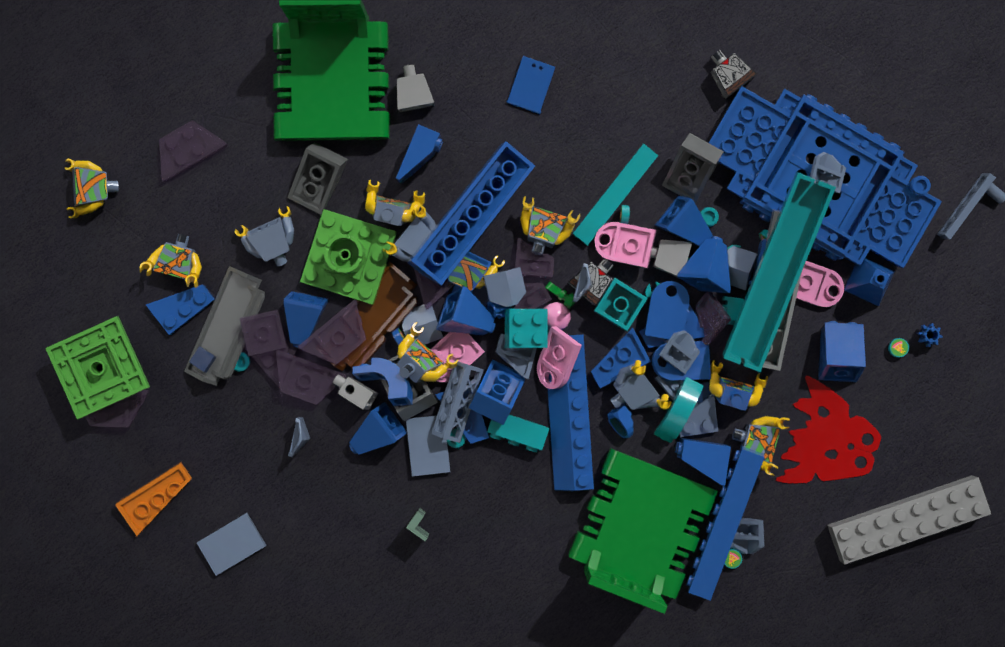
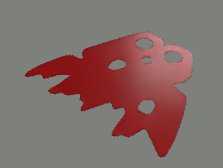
[776,376,881,483]

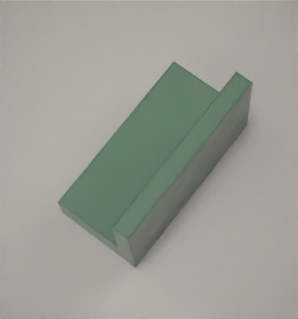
[406,508,429,541]

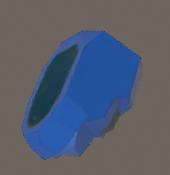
[608,404,634,438]

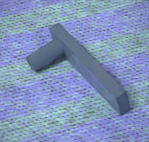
[937,173,1005,239]

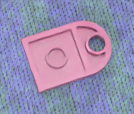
[595,222,656,268]
[796,261,844,307]
[537,326,582,389]
[430,332,485,382]

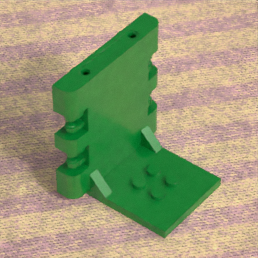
[273,0,390,141]
[568,448,718,614]

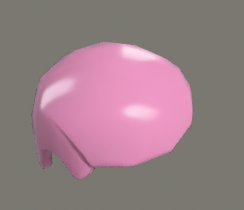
[543,302,571,331]

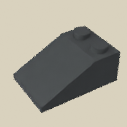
[662,133,724,204]
[287,142,348,215]
[381,355,438,421]

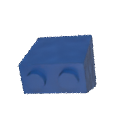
[819,321,866,382]
[675,438,731,486]

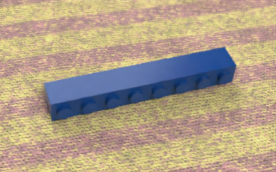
[686,446,764,601]

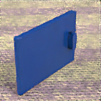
[506,56,555,114]
[748,239,767,285]

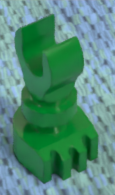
[545,281,575,309]

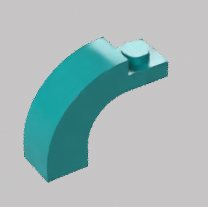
[654,377,703,443]

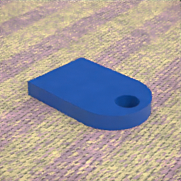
[644,281,689,339]
[652,341,711,381]

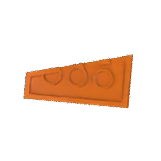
[115,462,192,536]

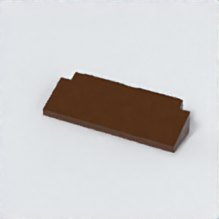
[315,262,417,371]

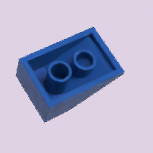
[396,124,443,184]
[469,359,525,425]

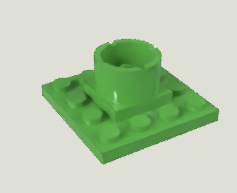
[300,209,397,305]
[46,316,150,419]

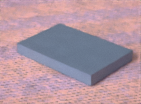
[406,415,450,476]
[197,513,266,575]

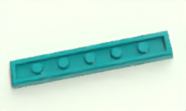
[573,144,658,246]

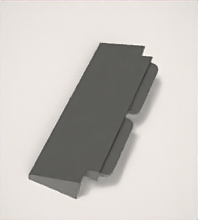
[184,266,265,386]

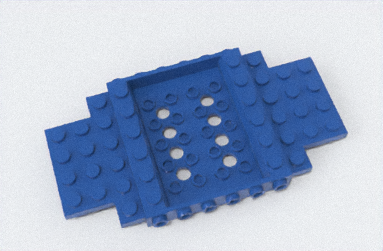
[708,86,942,268]

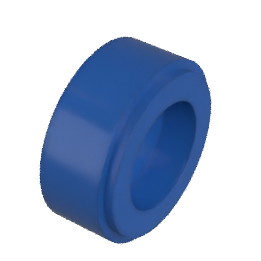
[909,176,931,196]
[392,328,405,345]

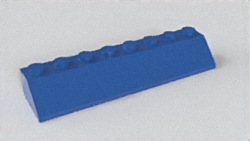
[407,141,535,286]
[548,335,594,490]

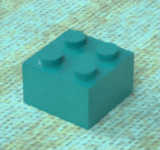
[593,278,648,331]
[505,309,548,348]

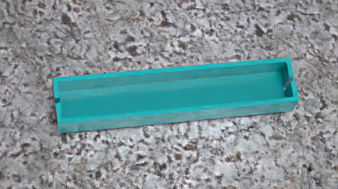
[723,172,836,372]

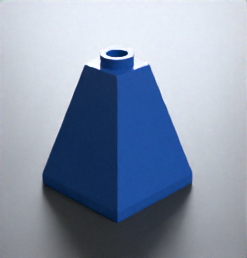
[655,195,713,246]
[677,236,731,293]
[844,258,895,306]
[436,286,495,335]
[284,291,328,348]
[349,402,407,455]

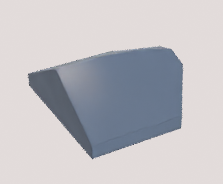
[810,152,846,193]
[727,246,758,290]
[572,263,593,303]
[483,267,526,307]
[402,302,443,345]
[659,330,700,374]
[288,417,310,457]
[731,518,764,554]

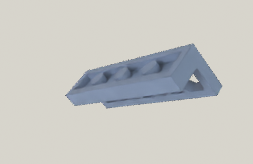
[431,360,484,443]

